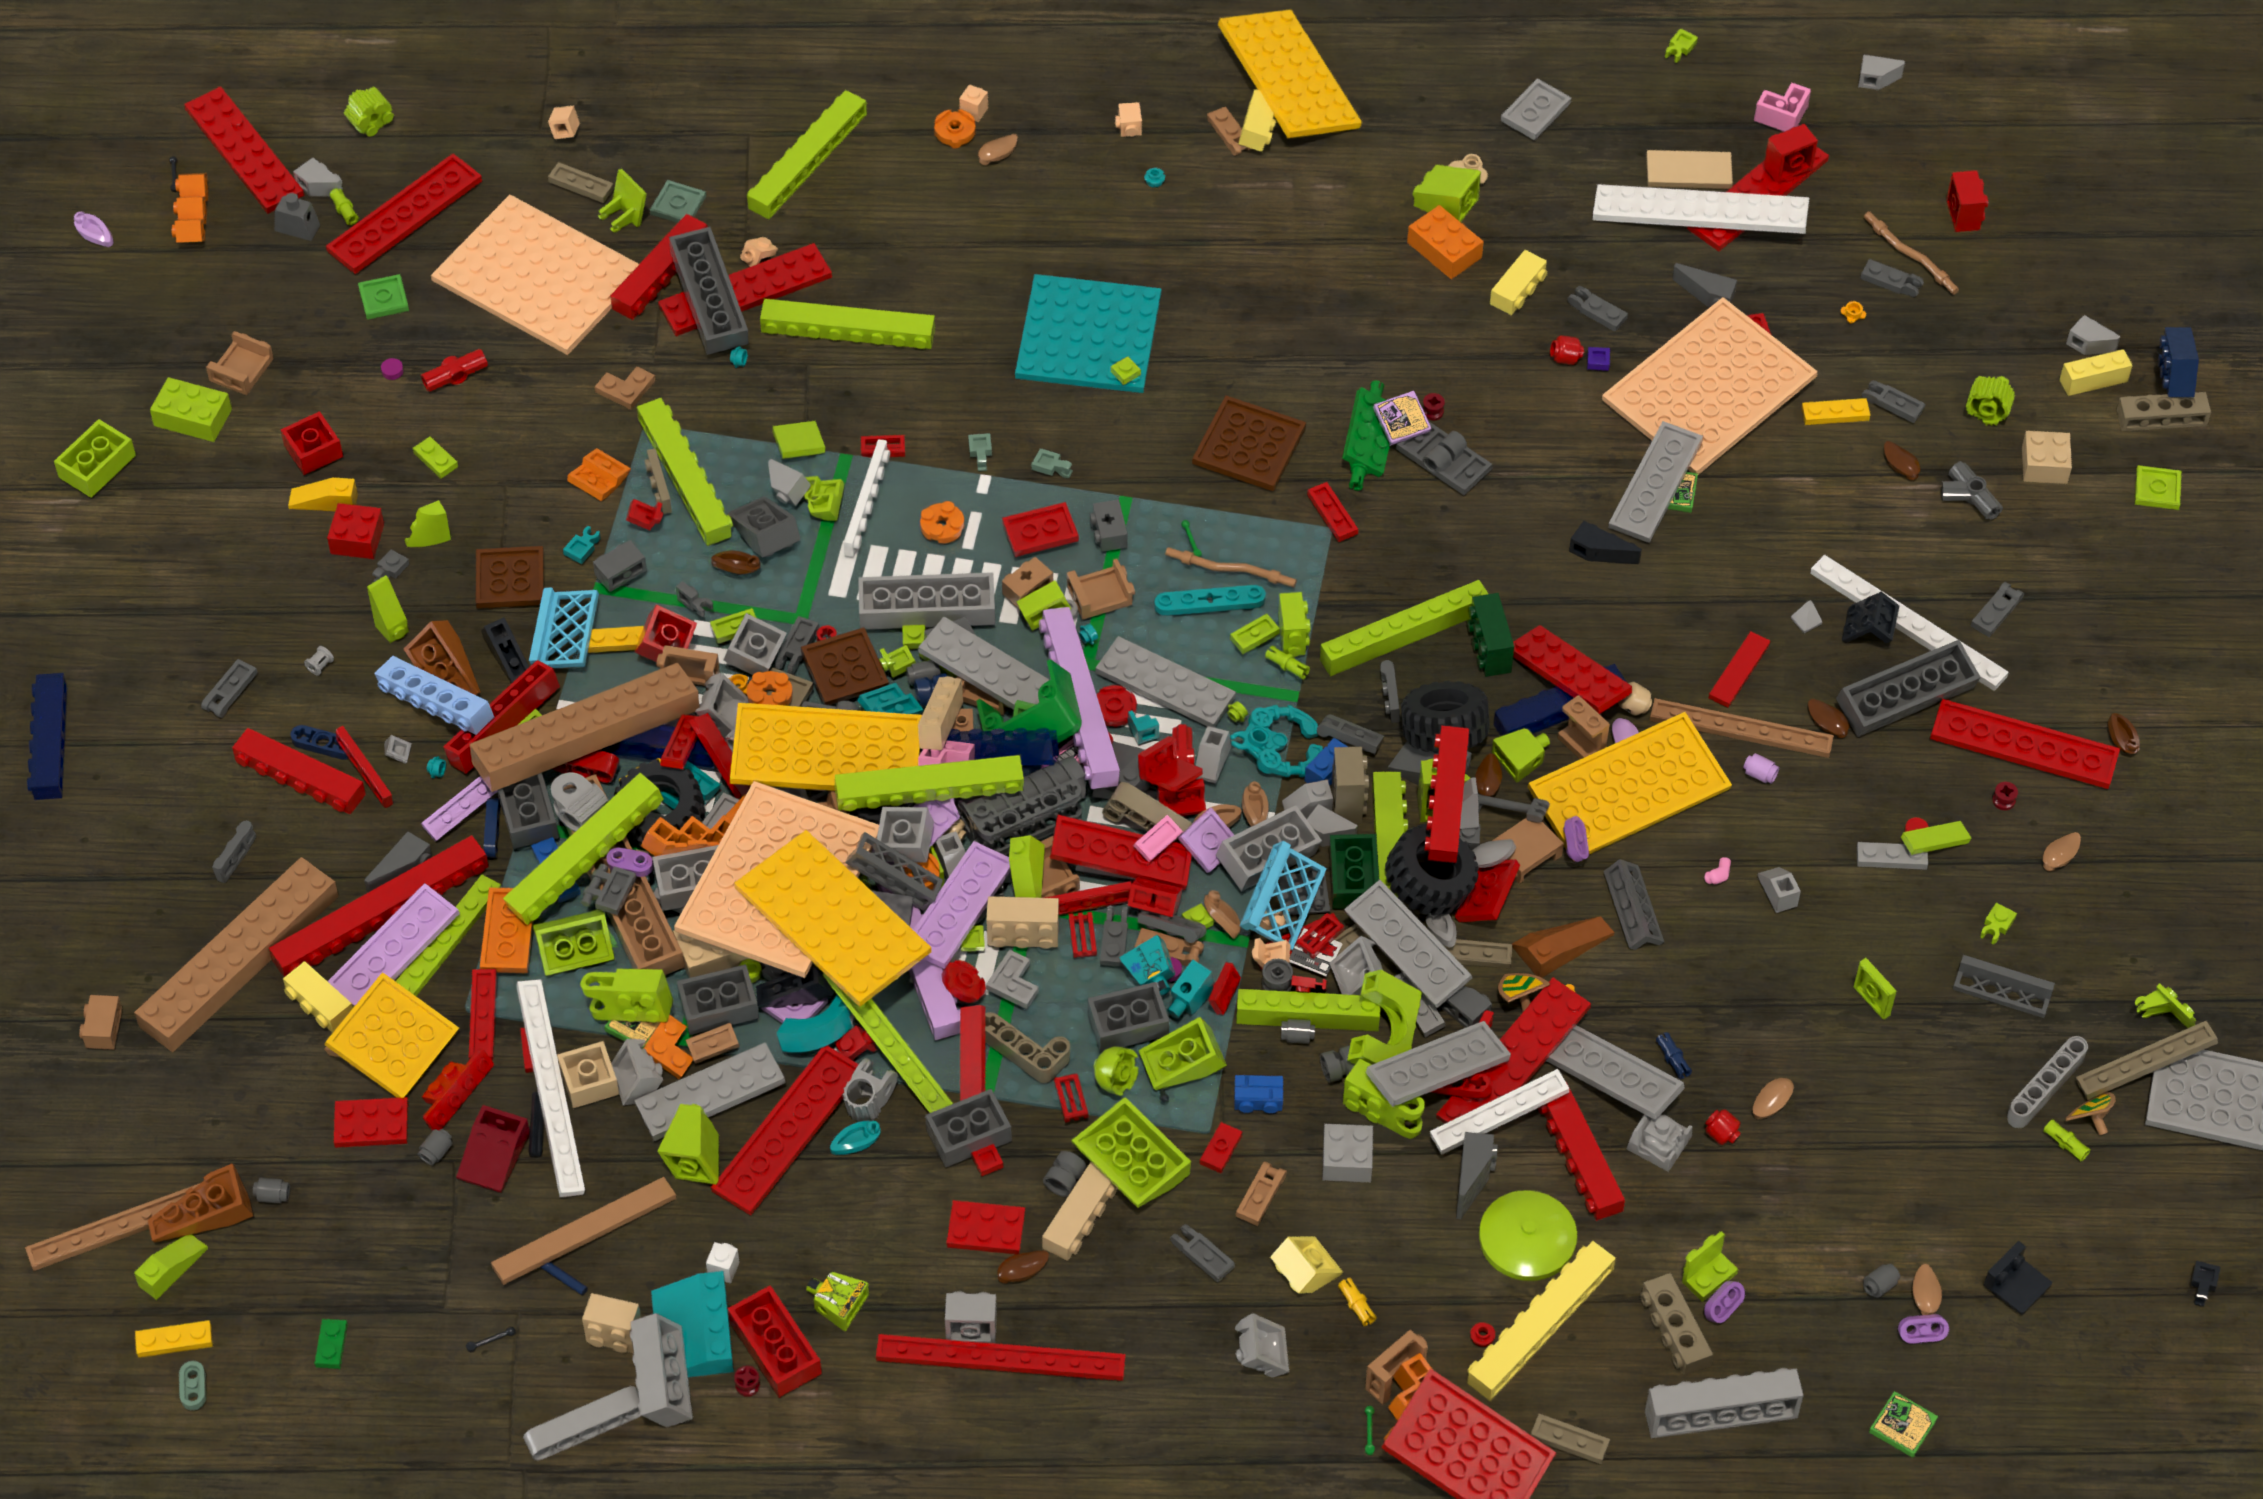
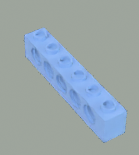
[374,656,494,734]

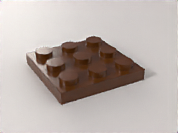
[476,546,544,608]
[801,627,889,705]

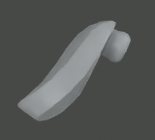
[1472,839,1516,868]
[1426,913,1457,947]

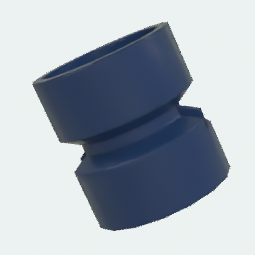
[914,673,947,708]

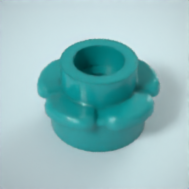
[1144,168,1165,187]
[730,346,748,368]
[1078,623,1098,645]
[427,756,446,778]

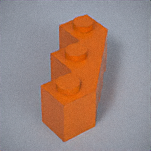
[172,173,208,242]
[641,815,732,856]
[1384,1353,1433,1440]

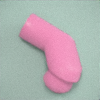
[1704,858,1731,884]

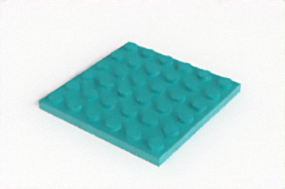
[1015,274,1161,393]

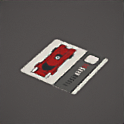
[1289,929,1342,976]

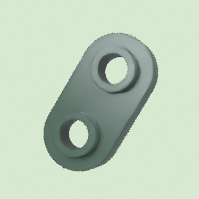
[179,1361,206,1410]

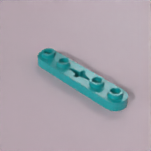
[1154,585,1266,616]

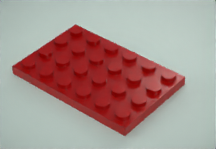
[1381,1368,1556,1499]

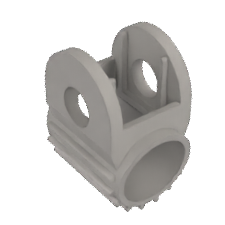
[551,773,608,832]
[842,1058,898,1122]

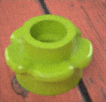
[1227,701,1248,722]

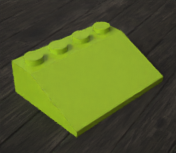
[1072,1097,1191,1208]

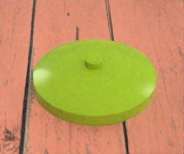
[1479,1190,1577,1281]

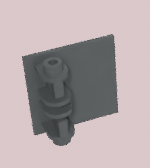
[1279,867,1330,915]

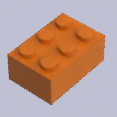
[1407,205,1484,279]

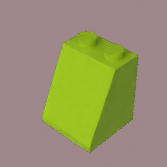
[1413,165,1481,222]
[658,1104,719,1185]

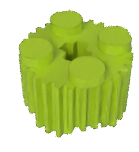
[343,87,394,137]
[1966,376,2015,426]

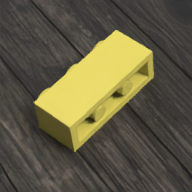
[1238,90,1276,152]
[1490,250,1547,315]
[2060,349,2132,396]
[283,961,353,1033]

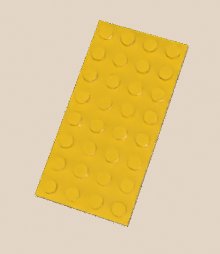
[1218,10,1362,138]
[730,703,922,791]
[1528,712,1732,861]
[734,830,932,1007]

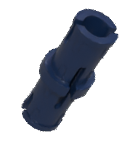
[1656,1032,1692,1079]

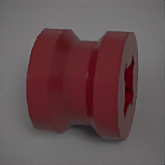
[1422,393,1445,421]
[1993,781,2018,811]
[734,1366,760,1397]

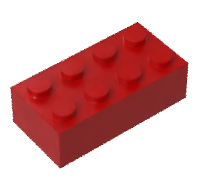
[728,1285,822,1397]

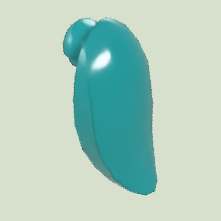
[830,1121,881,1155]

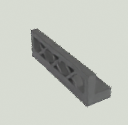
[845,832,943,911]
[1604,859,1664,950]
[1953,955,2055,1018]

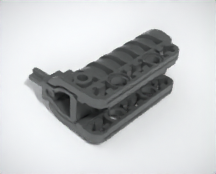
[954,756,1086,855]

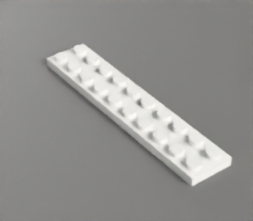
[1593,185,1809,234]

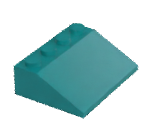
[651,1271,734,1377]

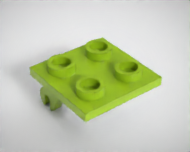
[598,169,647,232]
[2135,984,2196,1028]

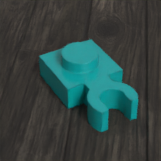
[563,526,601,564]

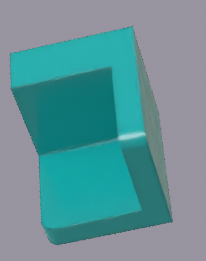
[1128,710,1159,744]

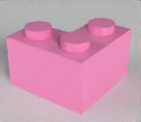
[1754,83,1811,131]
[918,741,975,766]

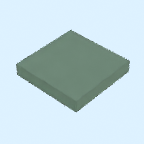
[650,180,706,223]

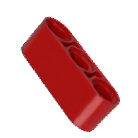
[552,750,620,783]

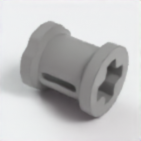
[304,646,334,676]

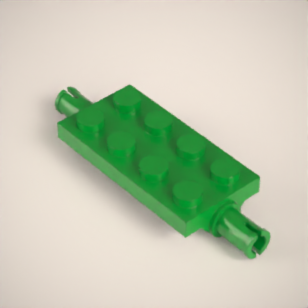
[1342,380,1390,491]

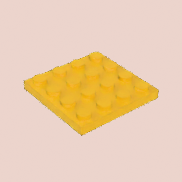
[325,972,459,1099]

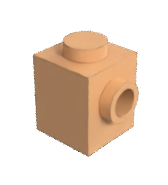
[960,85,988,122]
[1115,103,1142,137]
[548,106,580,139]

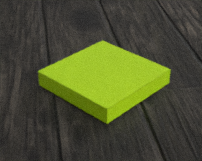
[773,421,825,459]
[2135,465,2182,510]
[1854,958,1896,1019]

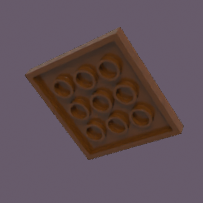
[1192,396,1306,491]

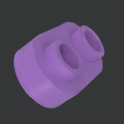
[1564,816,1589,862]
[606,848,653,877]
[1704,1281,1745,1323]
[1898,1314,1949,1343]

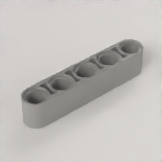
[2007,1036,2088,1128]
[523,1386,641,1460]

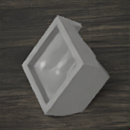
[695,673,749,737]
[1330,936,1384,995]
[611,1039,663,1106]
[1627,1115,1692,1172]
[1235,1313,1289,1378]

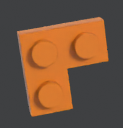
[643,1014,693,1079]

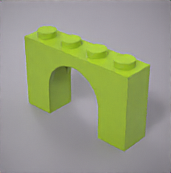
[1347,969,1422,1065]

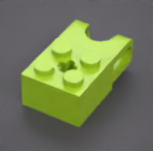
[580,969,673,1023]
[1343,1059,1424,1139]

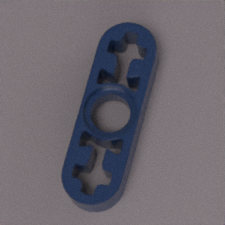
[290,725,349,760]
[484,799,500,858]

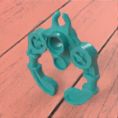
[1230,705,1323,777]

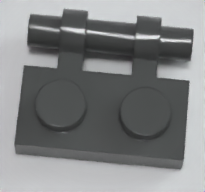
[581,864,636,915]

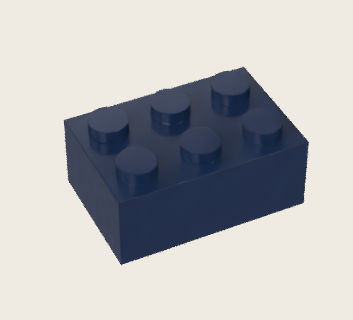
[2158,327,2199,397]

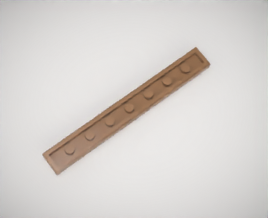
[1650,698,1834,758]
[491,1177,676,1285]
[25,1183,200,1271]

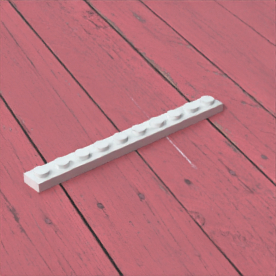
[1810,555,2008,691]
[516,979,585,1197]

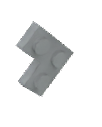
[986,950,1039,1009]

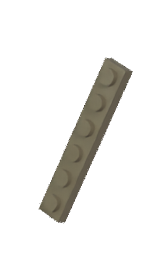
[2076,1021,2218,1100]

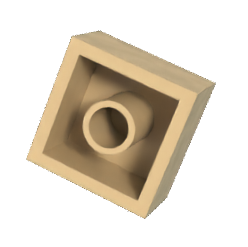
[2022,431,2072,484]
[557,1041,619,1108]
[582,1293,641,1353]

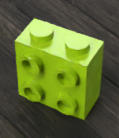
[1278,592,1311,657]

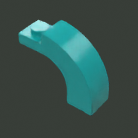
[776,994,852,1052]

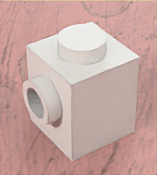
[706,1242,739,1283]

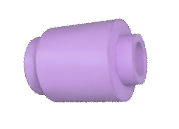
[1743,753,1780,784]

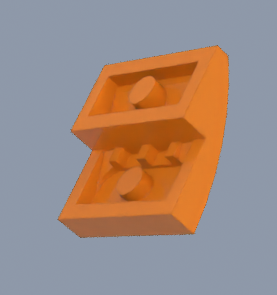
[567,448,631,501]

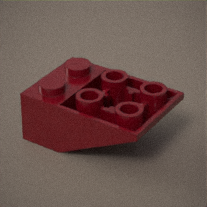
[456,1105,530,1193]

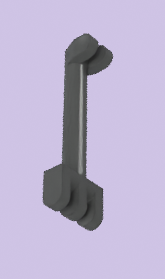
[1478,794,1550,823]

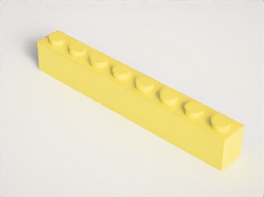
[1467,1241,1616,1401]

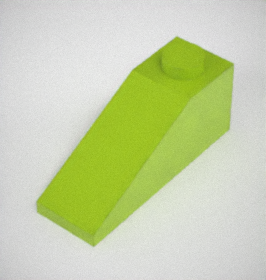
[367,575,409,643]
[1009,835,1045,898]
[134,1234,208,1300]

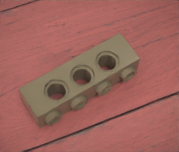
[2116,392,2211,431]
[1640,1273,1713,1376]

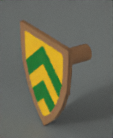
[1498,973,1550,1012]
[2065,1092,2116,1135]

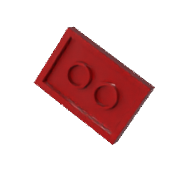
[1002,502,1079,557]
[1455,859,1520,922]
[334,1097,408,1148]
[947,1200,1025,1254]

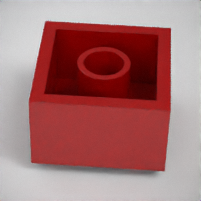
[1764,124,1818,183]
[1946,170,1988,232]
[281,411,343,475]
[327,503,384,559]
[634,604,697,662]

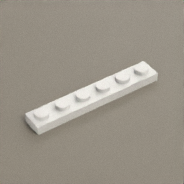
[844,439,890,557]
[1430,1069,1569,1155]

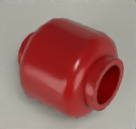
[1550,335,1584,365]
[1704,1109,1741,1145]

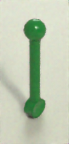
[1181,520,1202,557]
[1365,1406,1375,1455]

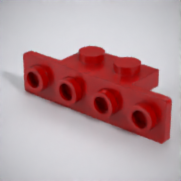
[422,1048,494,1131]

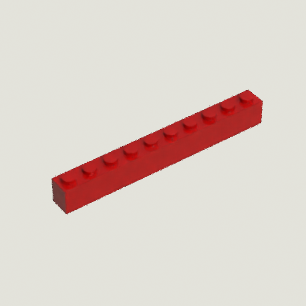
[269,835,489,977]

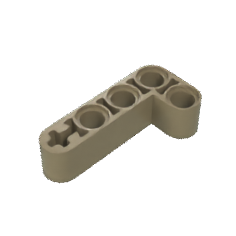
[1102,782,1192,844]
[985,1012,1070,1083]

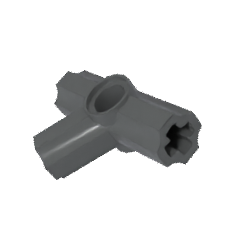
[1941,461,2003,520]

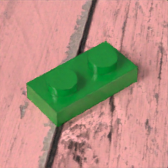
[315,1319,348,1369]

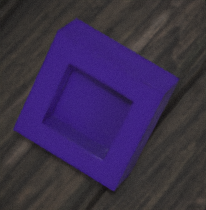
[1587,347,1610,370]

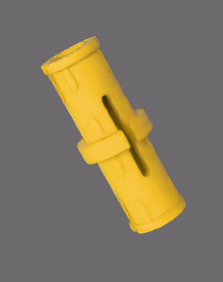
[1338,1278,1377,1326]

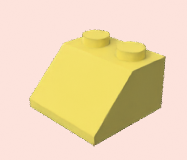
[1271,1237,1343,1293]

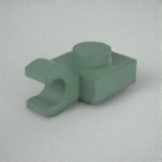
[968,433,992,471]
[1031,448,1073,478]

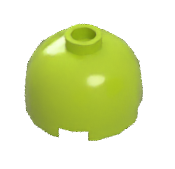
[1094,1046,1139,1096]

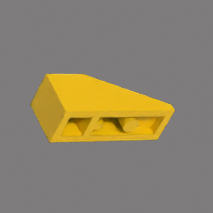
[288,478,358,511]

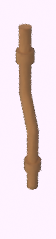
[1864,212,1959,295]
[1165,547,1297,588]

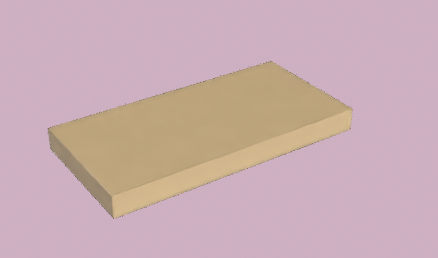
[1646,150,1732,189]

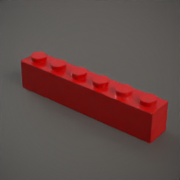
[610,214,707,320]
[443,660,560,774]
[1424,726,1469,863]
[232,728,366,815]
[1538,1082,1625,1221]

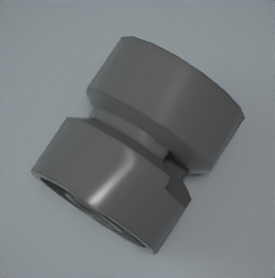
[1262,958,1293,992]
[1320,1045,1355,1083]
[1043,1151,1087,1197]

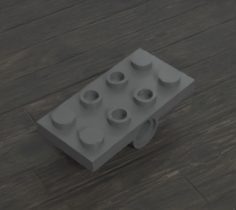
[1396,421,1492,495]

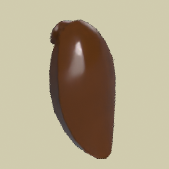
[1884,441,1920,480]
[711,550,761,574]
[1808,699,1849,738]
[2108,713,2140,754]
[1475,753,1502,797]
[997,1251,1049,1283]

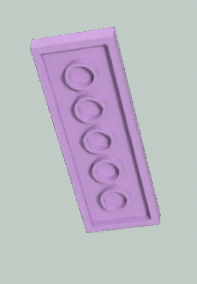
[913,841,1011,969]
[327,883,460,1007]

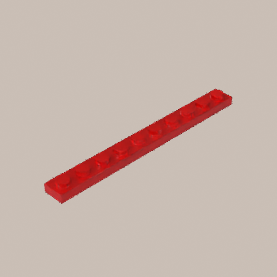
[876,1334,1125,1381]

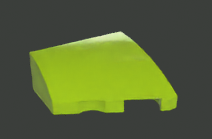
[804,476,845,521]
[404,500,451,547]

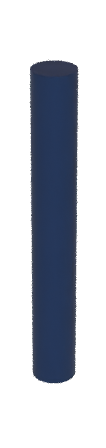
[540,1262,588,1295]

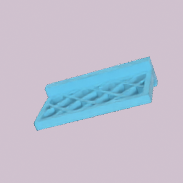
[529,588,599,668]
[1239,841,1327,951]

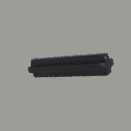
[528,1091,544,1157]

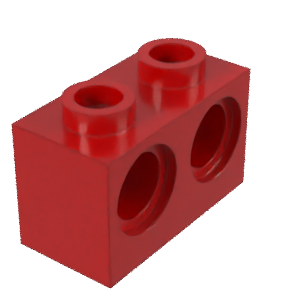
[1127,877,1183,917]

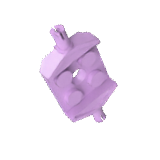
[913,798,960,847]

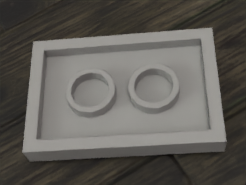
[1501,79,1571,140]

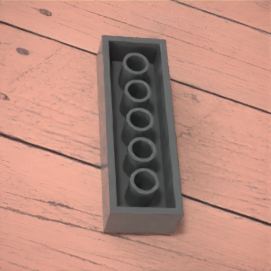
[669,227,749,355]
[1836,639,1981,737]

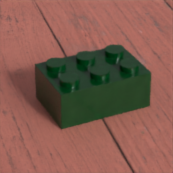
[1467,593,1515,677]
[1329,834,1380,909]

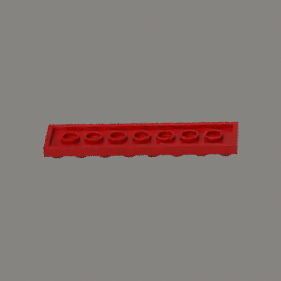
[184,87,304,214]
[1687,147,1829,251]
[326,154,482,274]
[658,243,832,336]
[1930,699,2120,789]
[1436,977,1591,1124]
[711,1045,859,1215]

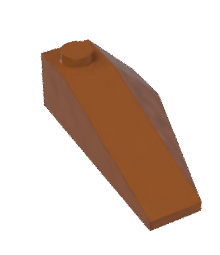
[404,620,481,696]
[1512,916,1615,978]
[147,1163,253,1243]

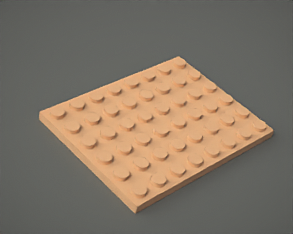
[431,195,639,355]
[1602,297,1818,475]
[674,781,879,978]

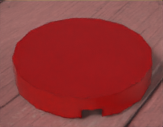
[1096,685,1137,727]
[942,960,986,1003]

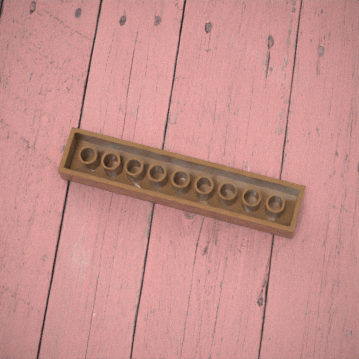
[470,663,700,792]
[554,774,685,975]
[134,857,339,1052]

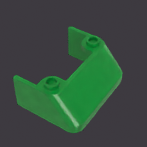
[976,659,1082,763]

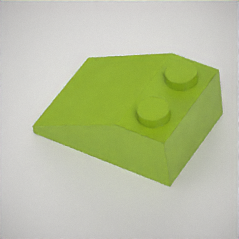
[1139,1017,1227,1090]

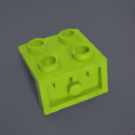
[1682,1231,1738,1302]

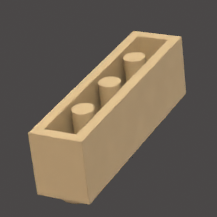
[918,676,963,750]
[1042,1162,1117,1261]

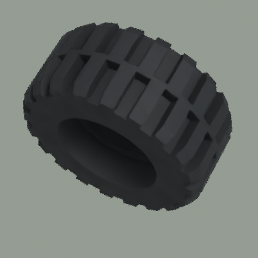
[1401,681,1490,753]
[614,759,705,849]
[1385,824,1479,915]

